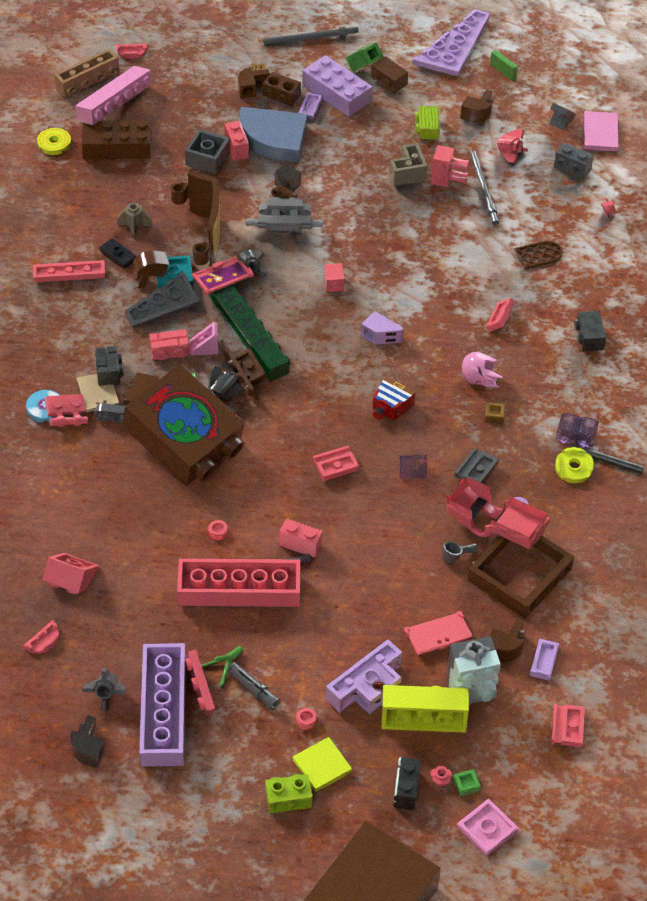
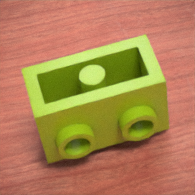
[265,774,312,814]

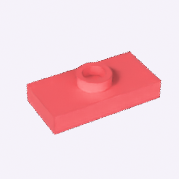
[486,298,515,332]

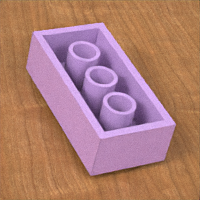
[302,55,373,117]

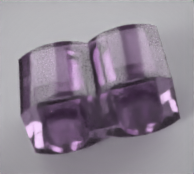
[556,413,599,447]

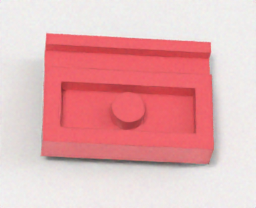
[313,445,359,481]
[551,703,585,748]

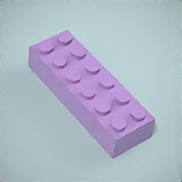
[139,643,186,766]

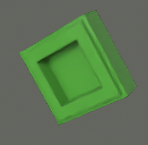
[453,769,481,797]

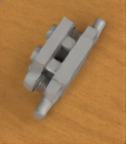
[246,197,323,231]

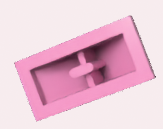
[189,322,218,355]

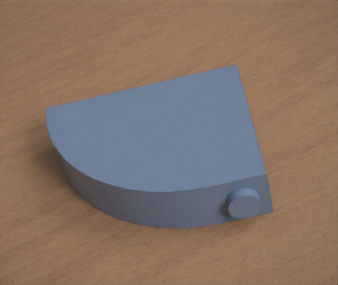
[240,107,307,163]

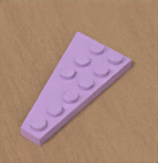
[412,9,490,77]

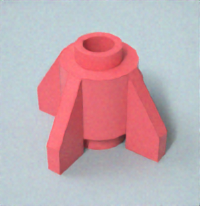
[497,129,528,163]

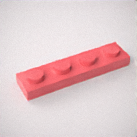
[33,260,105,283]

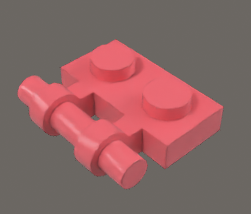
[45,394,88,427]

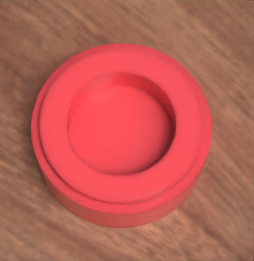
[208,520,228,540]
[296,708,317,730]

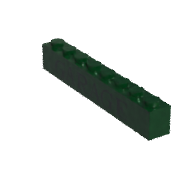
[208,284,291,382]

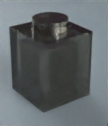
[274,164,301,192]

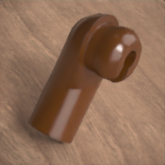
[271,186,297,199]

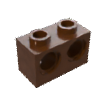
[263,72,301,106]

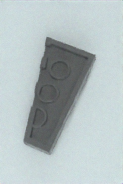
[125,271,199,329]

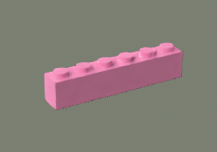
[75,66,152,125]

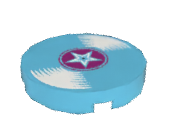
[26,390,59,423]

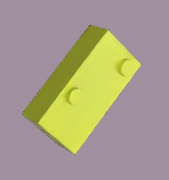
[381,685,469,733]

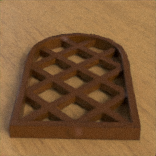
[514,240,563,270]

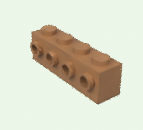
[54,49,120,98]

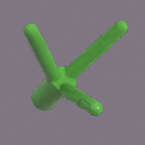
[201,646,244,688]

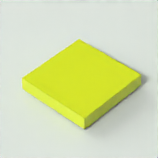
[293,737,352,792]

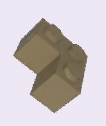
[389,143,428,186]

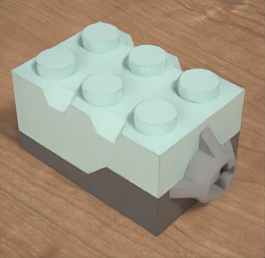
[446,636,501,705]

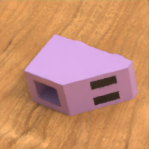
[361,311,404,345]

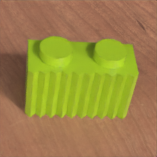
[415,105,440,139]

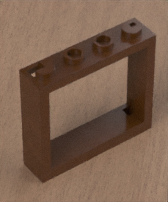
[467,536,575,619]

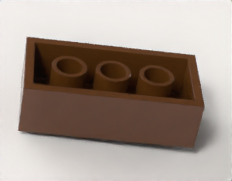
[81,120,152,159]

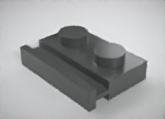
[455,448,499,483]

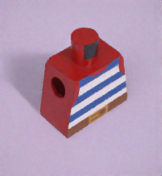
[372,377,416,420]

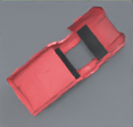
[446,477,550,550]

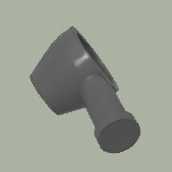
[442,541,478,564]

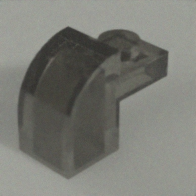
[70,715,105,768]

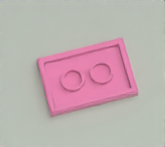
[584,111,618,151]

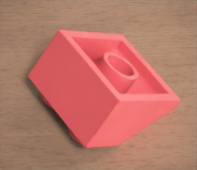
[42,553,100,595]

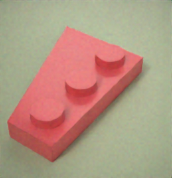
[185,649,215,716]

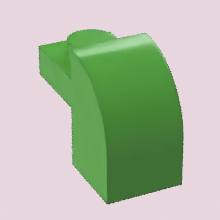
[345,42,384,72]

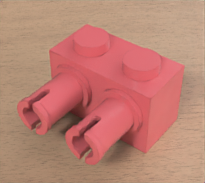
[431,145,469,187]

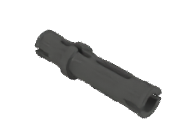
[228,662,281,710]

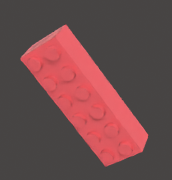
[177,559,300,607]

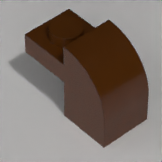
[238,67,270,99]
[460,90,494,122]
[133,251,169,288]
[489,619,525,662]

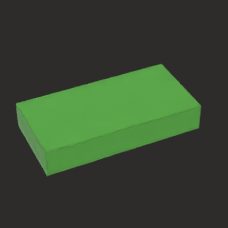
[490,50,518,81]

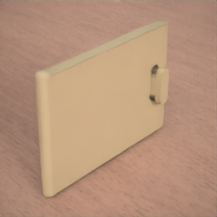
[76,374,119,412]

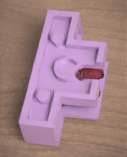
[326,640,402,715]

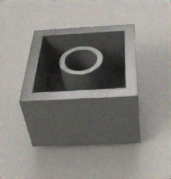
[185,129,230,175]

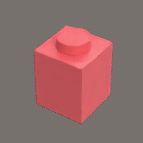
[324,263,345,293]

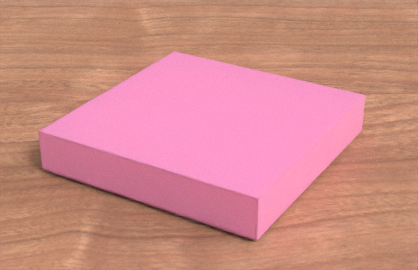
[457,799,519,857]

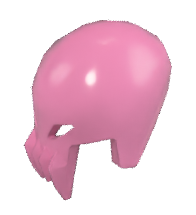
[461,352,502,388]

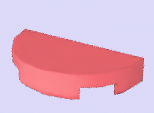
[115,44,148,59]
[23,620,59,654]

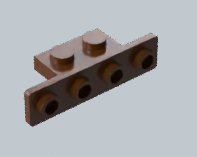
[220,339,267,400]

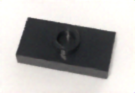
[99,238,137,269]

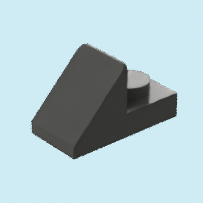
[550,103,576,129]

